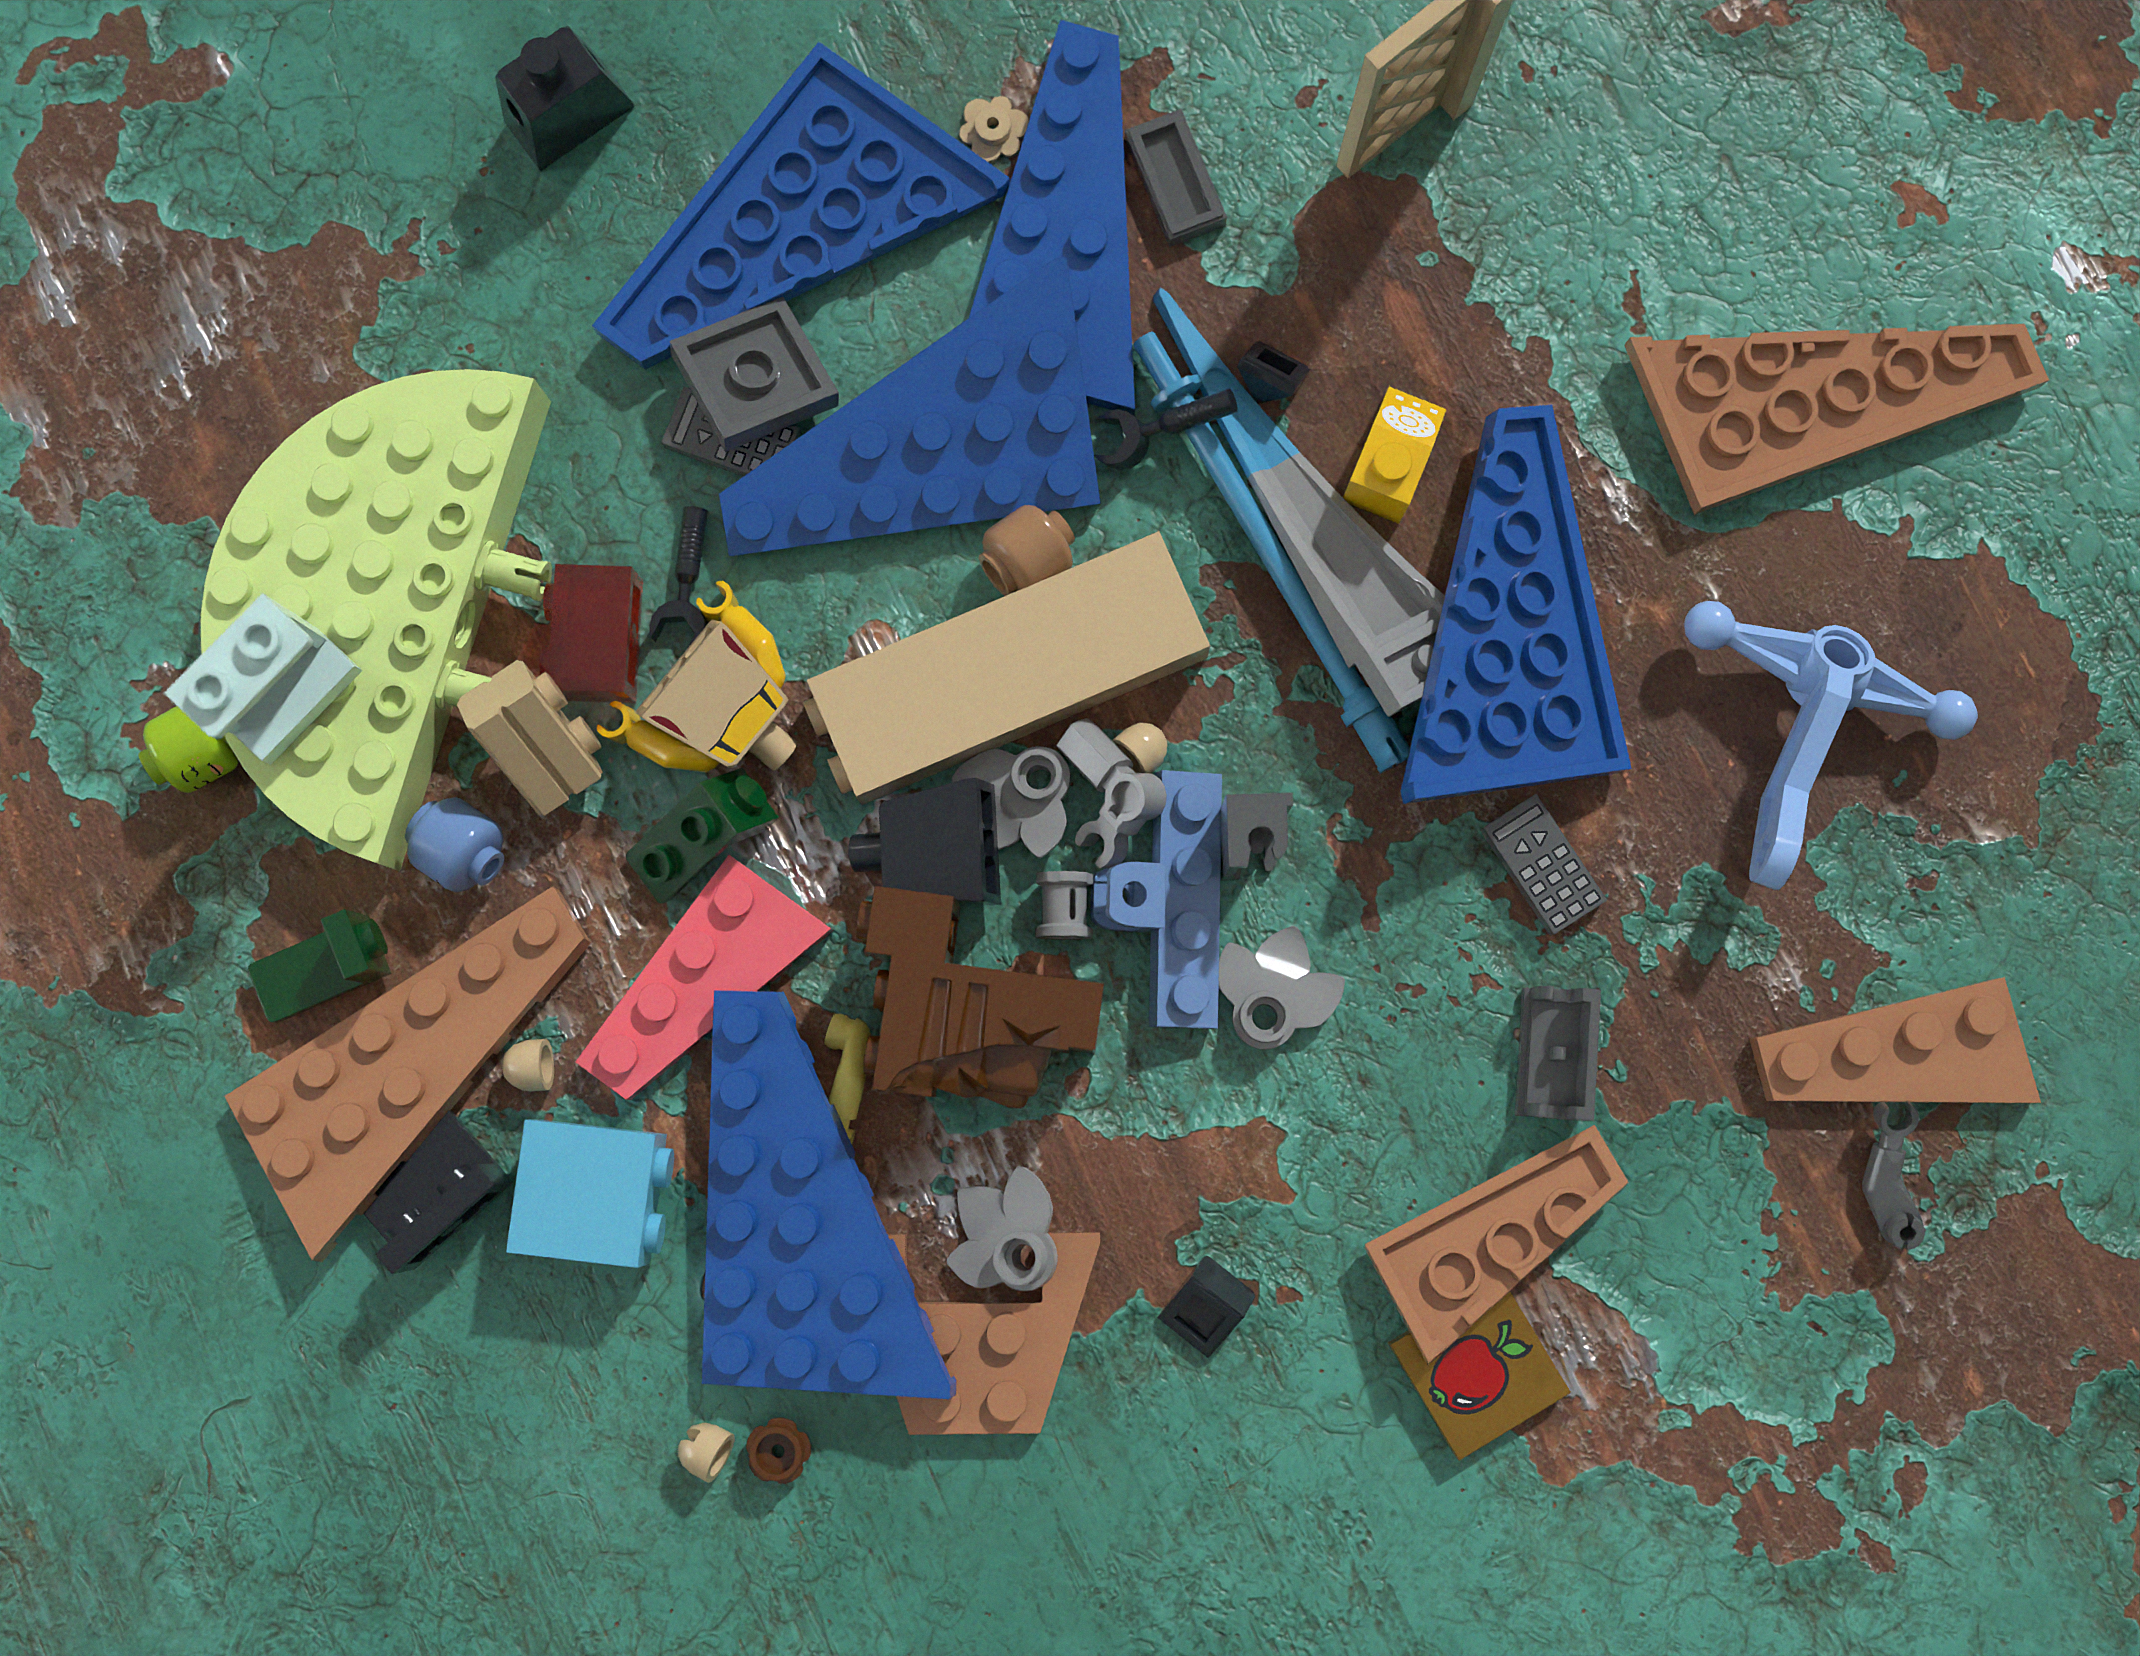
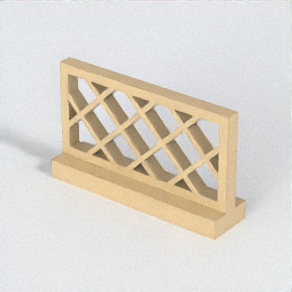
[1336,0,1512,178]

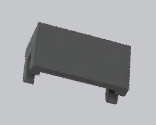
[1220,793,1293,881]
[1515,986,1601,1121]

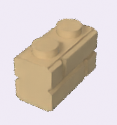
[457,660,603,816]

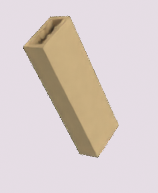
[803,531,1210,805]

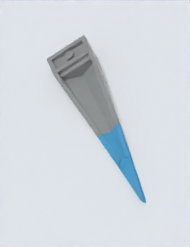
[1153,288,1445,717]

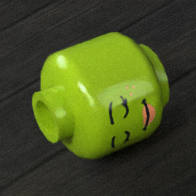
[138,706,238,793]

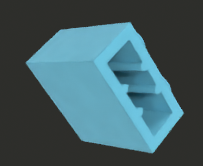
[506,1120,674,1268]

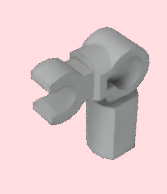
[1057,718,1167,869]

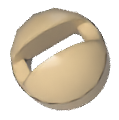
[1112,723,1167,774]
[501,1039,554,1092]
[678,1422,735,1483]

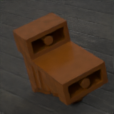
[856,886,1104,1109]

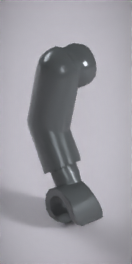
[1862,1100,1926,1250]

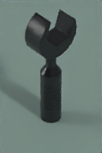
[1094,388,1238,470]
[649,506,708,649]

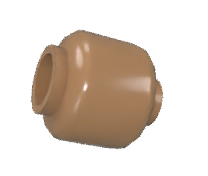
[979,505,1075,596]

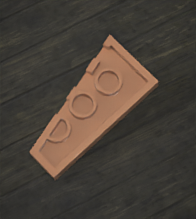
[1749,977,2041,1103]
[1365,1125,1628,1366]

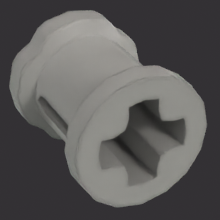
[1035,871,1093,940]

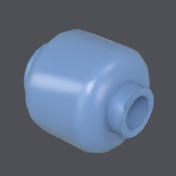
[405,797,504,892]

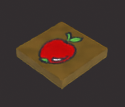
[1388,1292,1571,1461]

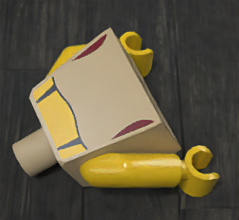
[597,581,797,772]

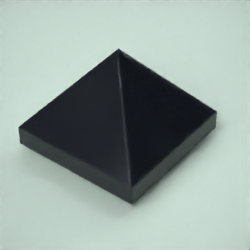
[1237,341,1310,404]

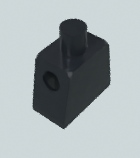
[495,26,635,172]
[848,778,1001,906]

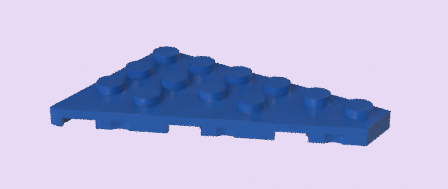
[592,41,1010,370]
[719,256,1101,556]
[1400,405,1632,804]
[702,990,957,1399]

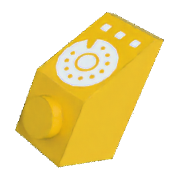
[1343,387,1446,524]

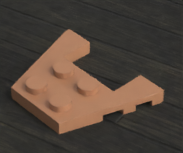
[887,1232,1100,1435]

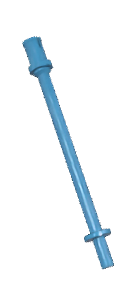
[1133,332,1410,774]

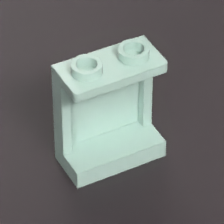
[164,593,362,765]

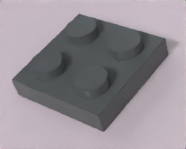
[670,297,839,452]

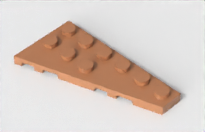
[1624,324,2049,515]
[224,886,591,1262]

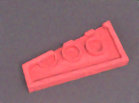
[575,855,834,1100]

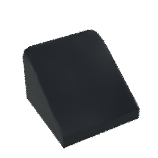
[1157,1256,1255,1358]

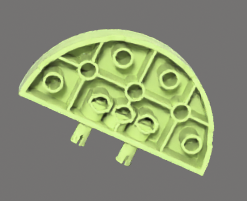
[201,369,552,871]

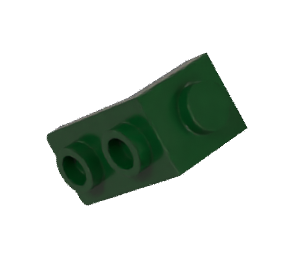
[626,768,779,904]
[248,909,392,1023]

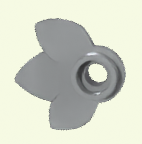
[952,746,1071,858]
[1219,926,1345,1050]
[946,1166,1058,1291]

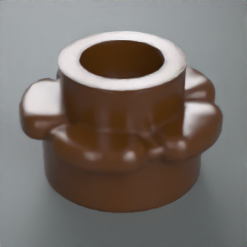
[746,1417,811,1484]

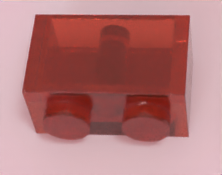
[539,564,643,703]

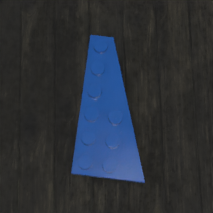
[969,20,1135,416]

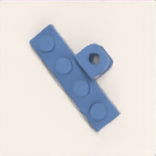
[1091,770,1222,1029]

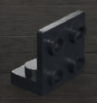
[363,1110,514,1274]

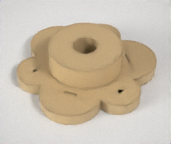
[959,96,1029,164]

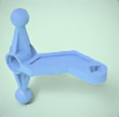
[1684,601,1978,890]

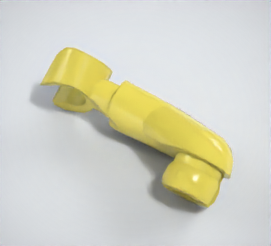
[824,1014,871,1144]

